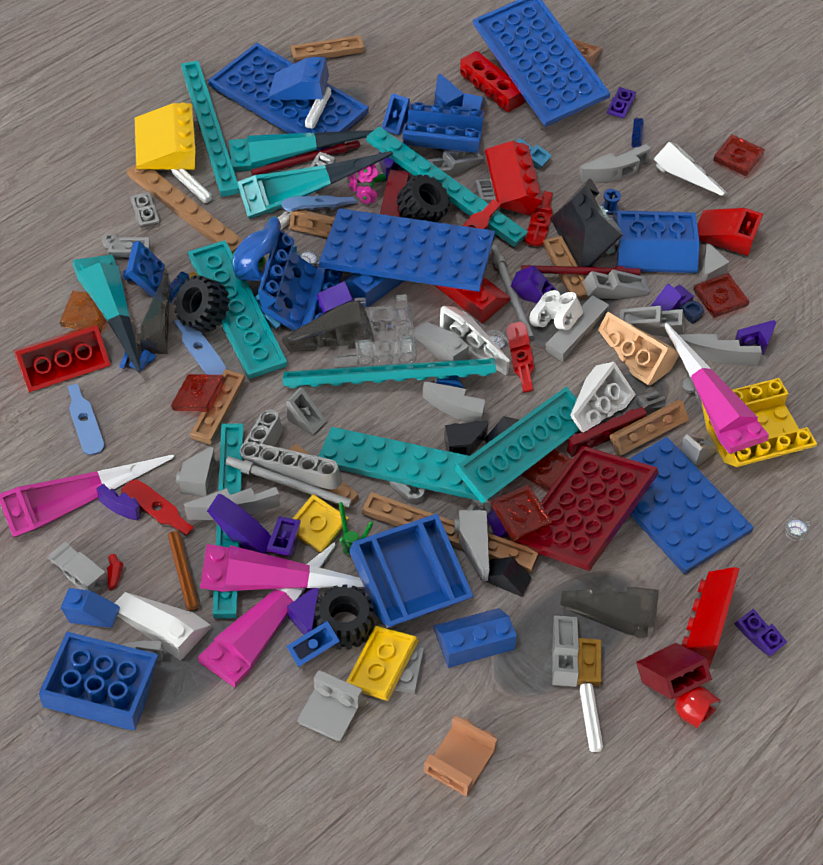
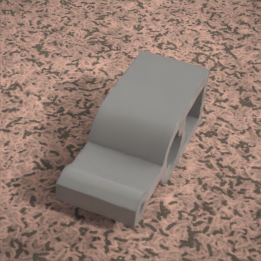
[48,542,107,593]

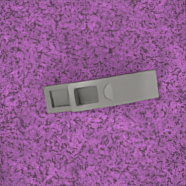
[578,144,651,183]

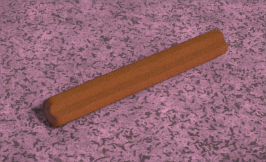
[168,531,199,611]

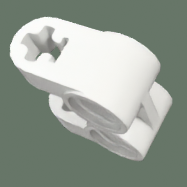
[530,290,583,330]

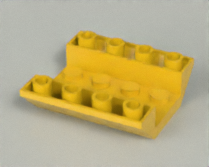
[702,378,817,467]

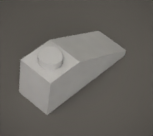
[411,322,469,361]
[454,510,489,581]

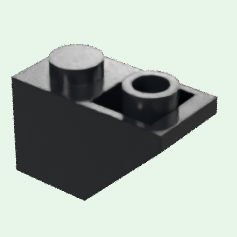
[444,421,488,456]

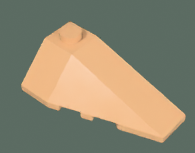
[598,312,679,386]

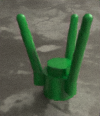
[339,502,374,554]

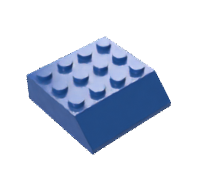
[349,513,474,628]

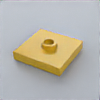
[292,494,349,553]

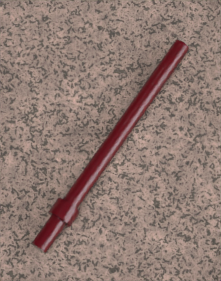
[251,140,360,176]
[520,265,640,276]

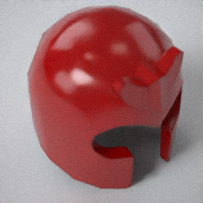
[675,686,721,728]

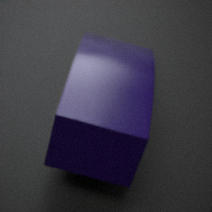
[207,494,271,554]

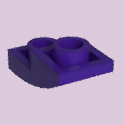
[607,87,636,119]
[96,483,141,521]
[734,608,787,656]

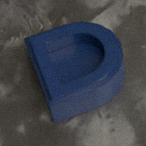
[679,301,704,324]

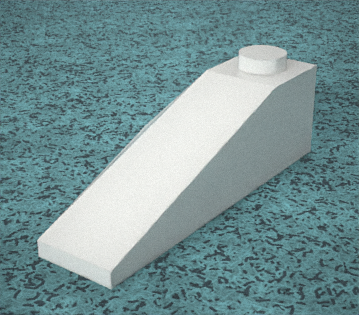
[654,142,728,197]
[439,306,510,375]
[570,362,636,432]
[115,592,212,661]

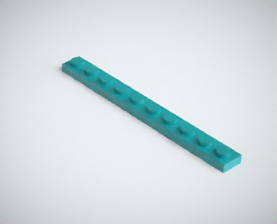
[181,60,240,197]
[366,126,528,247]
[283,358,496,388]
[213,423,244,619]

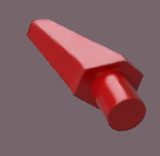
[107,554,124,591]

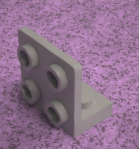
[298,670,362,742]

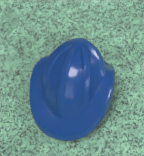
[232,216,281,281]

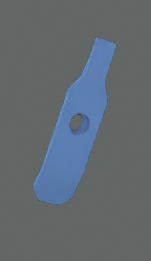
[281,195,357,212]
[174,319,226,380]
[67,383,105,456]

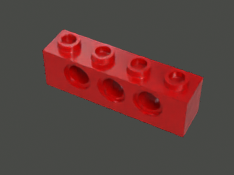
[460,51,525,113]

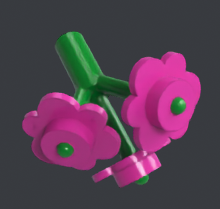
[347,164,386,204]

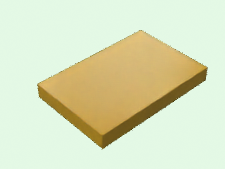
[346,626,418,701]

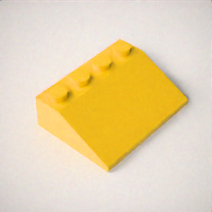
[135,103,195,170]

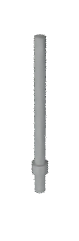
[491,244,534,341]
[225,456,352,508]

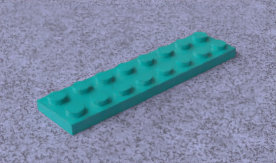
[188,240,287,380]
[454,386,580,504]
[318,427,479,501]

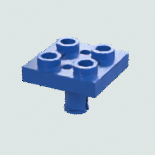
[123,241,165,297]

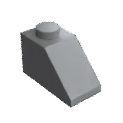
[176,447,215,496]

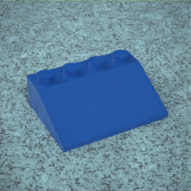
[39,631,158,731]

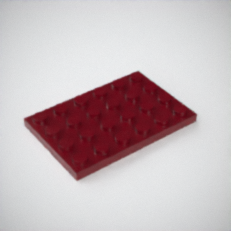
[513,446,659,571]

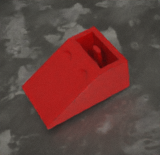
[697,208,763,256]

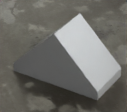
[701,244,729,287]
[286,388,327,435]
[680,434,718,467]

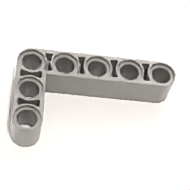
[240,409,342,489]

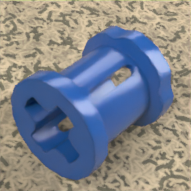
[602,189,621,215]

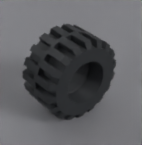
[396,174,451,222]
[174,275,230,332]
[315,584,374,650]

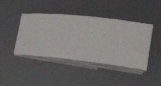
[583,270,650,299]
[620,306,685,336]
[423,381,485,423]
[552,615,579,687]

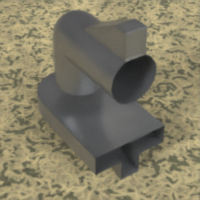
[636,387,667,416]

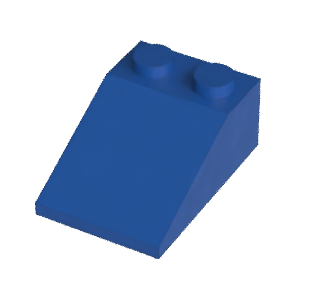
[268,57,329,100]

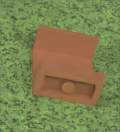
[424,715,498,797]

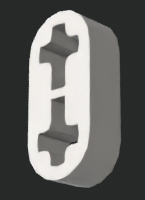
[389,481,425,504]

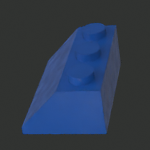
[339,273,405,308]
[433,608,517,668]

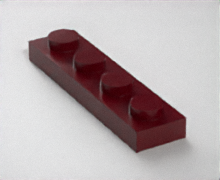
[567,407,647,457]

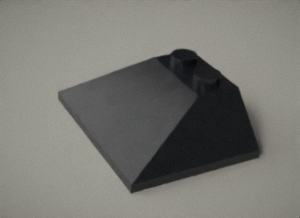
[550,178,623,267]

